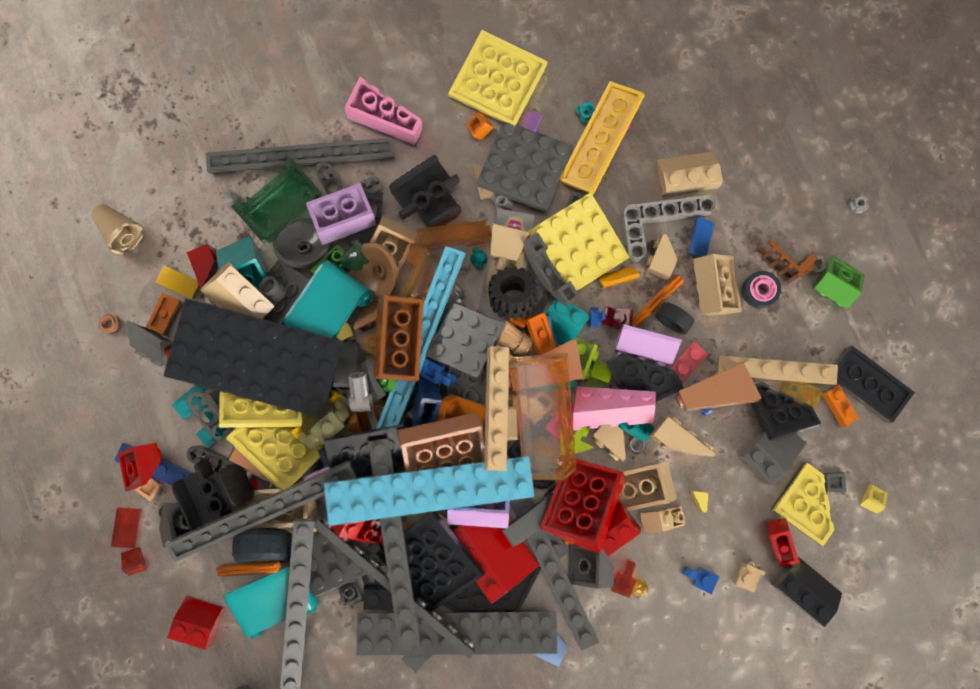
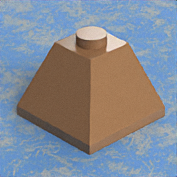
[354,300,378,334]

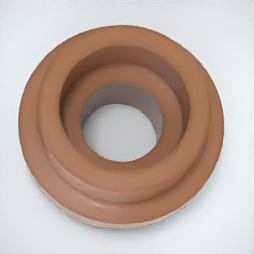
[99,314,119,333]

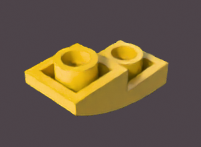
[156,265,199,299]

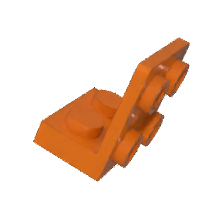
[437,394,486,428]

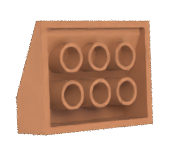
[397,412,485,473]

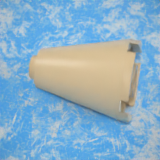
[91,204,143,254]

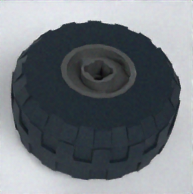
[232,530,292,563]

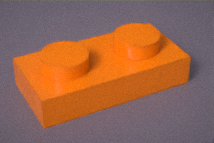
[146,292,182,335]
[525,312,557,356]
[822,385,859,428]

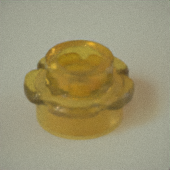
[631,579,648,599]

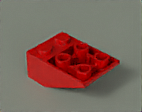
[331,516,402,545]

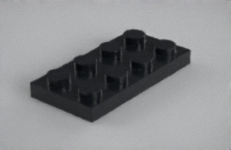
[836,345,915,423]

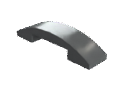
[523,232,581,307]
[501,485,556,547]

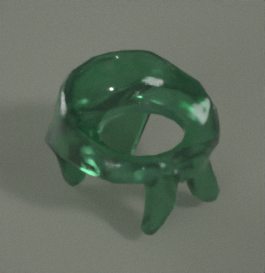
[339,239,369,271]

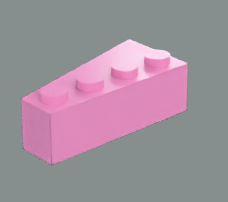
[344,77,422,145]
[573,387,656,430]

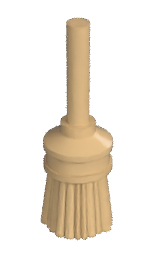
[498,320,539,358]

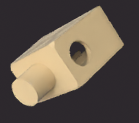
[491,224,529,271]

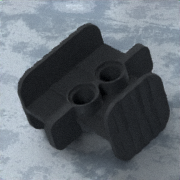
[389,155,461,233]
[172,460,254,531]

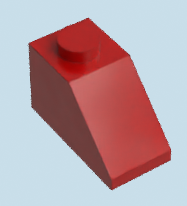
[186,244,218,288]
[767,518,799,567]

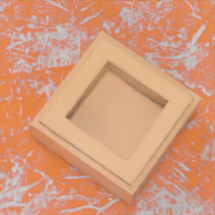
[135,477,163,501]

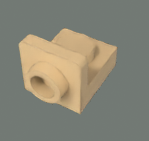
[734,561,765,593]

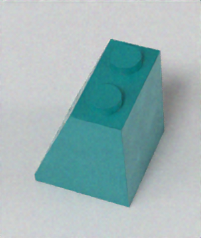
[216,236,268,291]

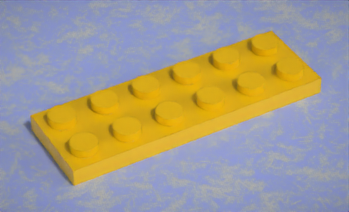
[560,81,644,195]

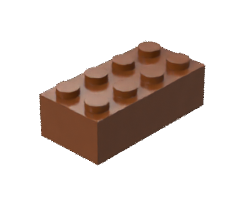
[373,295,424,382]

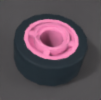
[742,271,781,308]

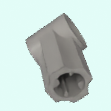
[348,372,373,412]

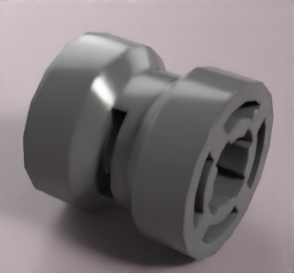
[259,276,286,302]

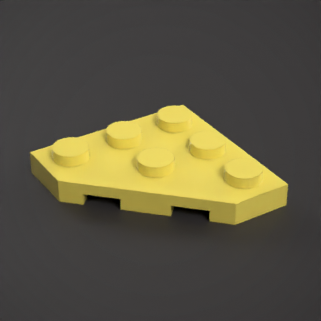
[773,463,834,546]

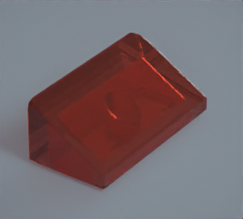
[111,507,141,548]

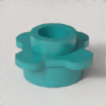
[576,101,595,123]
[470,247,488,270]

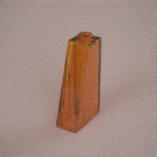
[416,220,492,256]

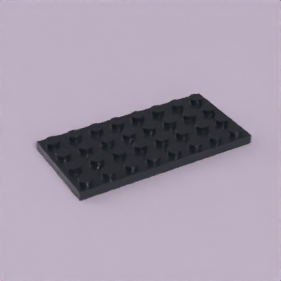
[163,298,344,418]

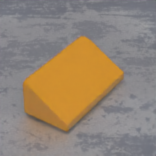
[598,266,640,289]

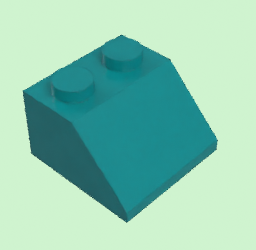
[545,299,590,345]

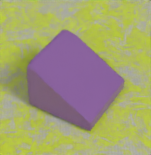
[519,111,543,133]

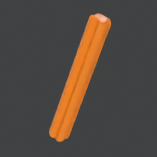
[632,275,684,328]
[216,560,282,577]

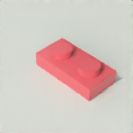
[670,342,708,383]

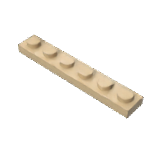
[484,346,509,471]
[717,356,838,385]

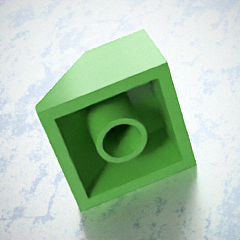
[814,255,865,309]

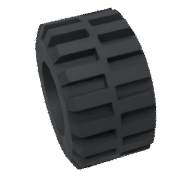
[488,266,538,320]

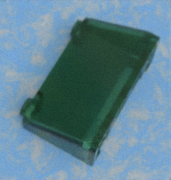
[231,157,322,244]

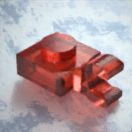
[610,559,637,598]

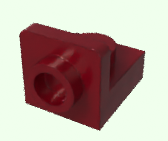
[602,306,634,329]

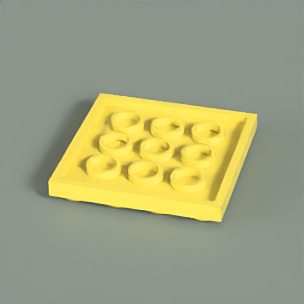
[448,30,548,127]
[527,193,629,291]
[219,391,302,427]
[226,413,336,490]

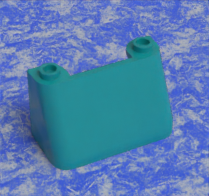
[284,261,376,340]
[223,566,321,639]

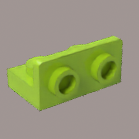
[575,338,600,382]

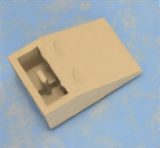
[649,416,716,457]

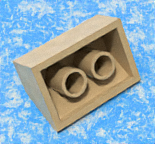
[656,151,723,197]
[694,254,742,316]
[200,262,274,319]

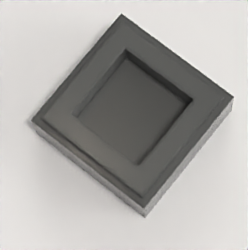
[823,472,846,493]

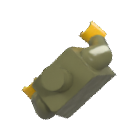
[289,390,349,448]

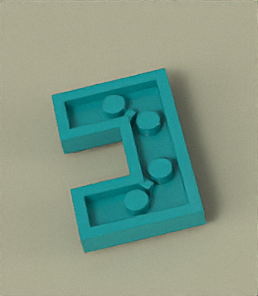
[172,385,226,449]

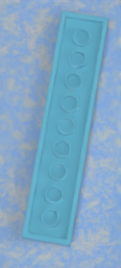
[324,456,534,526]

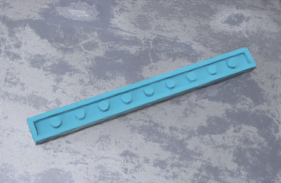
[376,246,465,429]

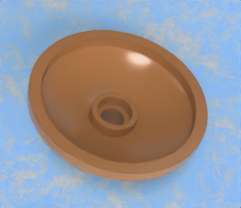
[350,242,398,301]

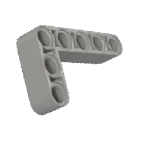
[621,195,716,262]

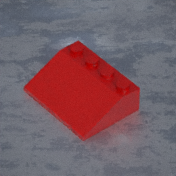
[540,456,625,553]
[452,521,540,604]

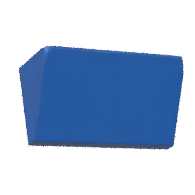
[687,217,714,258]

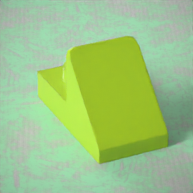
[585,360,611,388]
[564,426,594,456]

